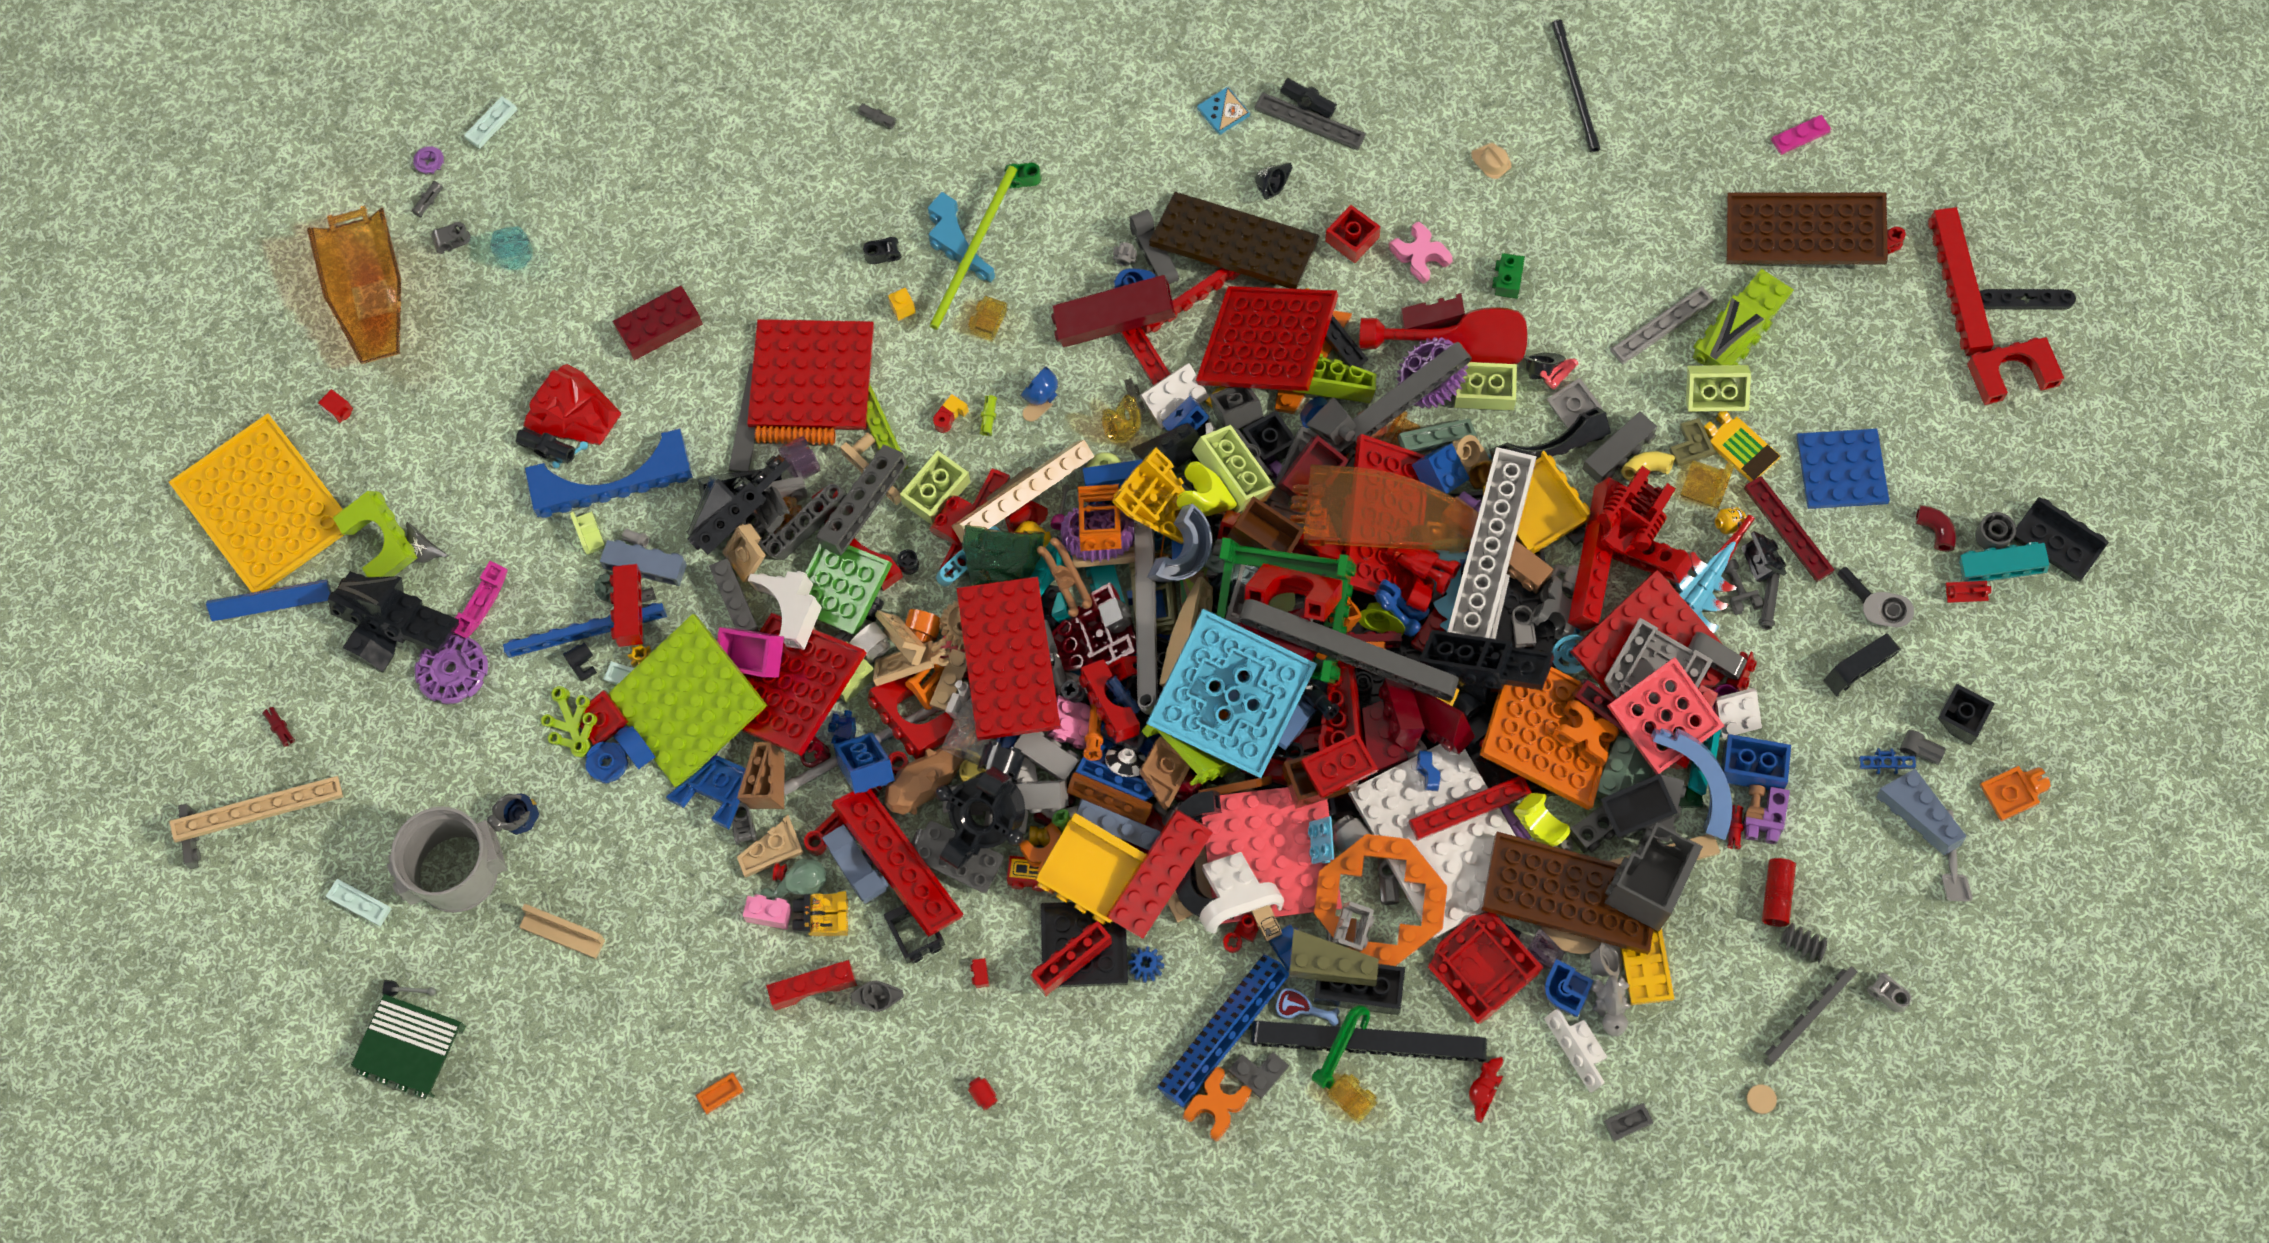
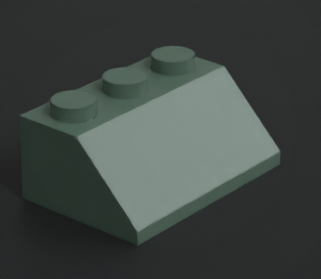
[1596,736,1653,801]

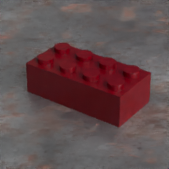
[612,285,703,361]

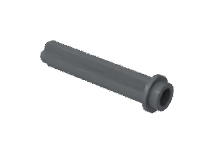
[1758,572,1780,630]

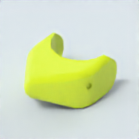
[1177,462,1237,517]
[1514,793,1570,846]

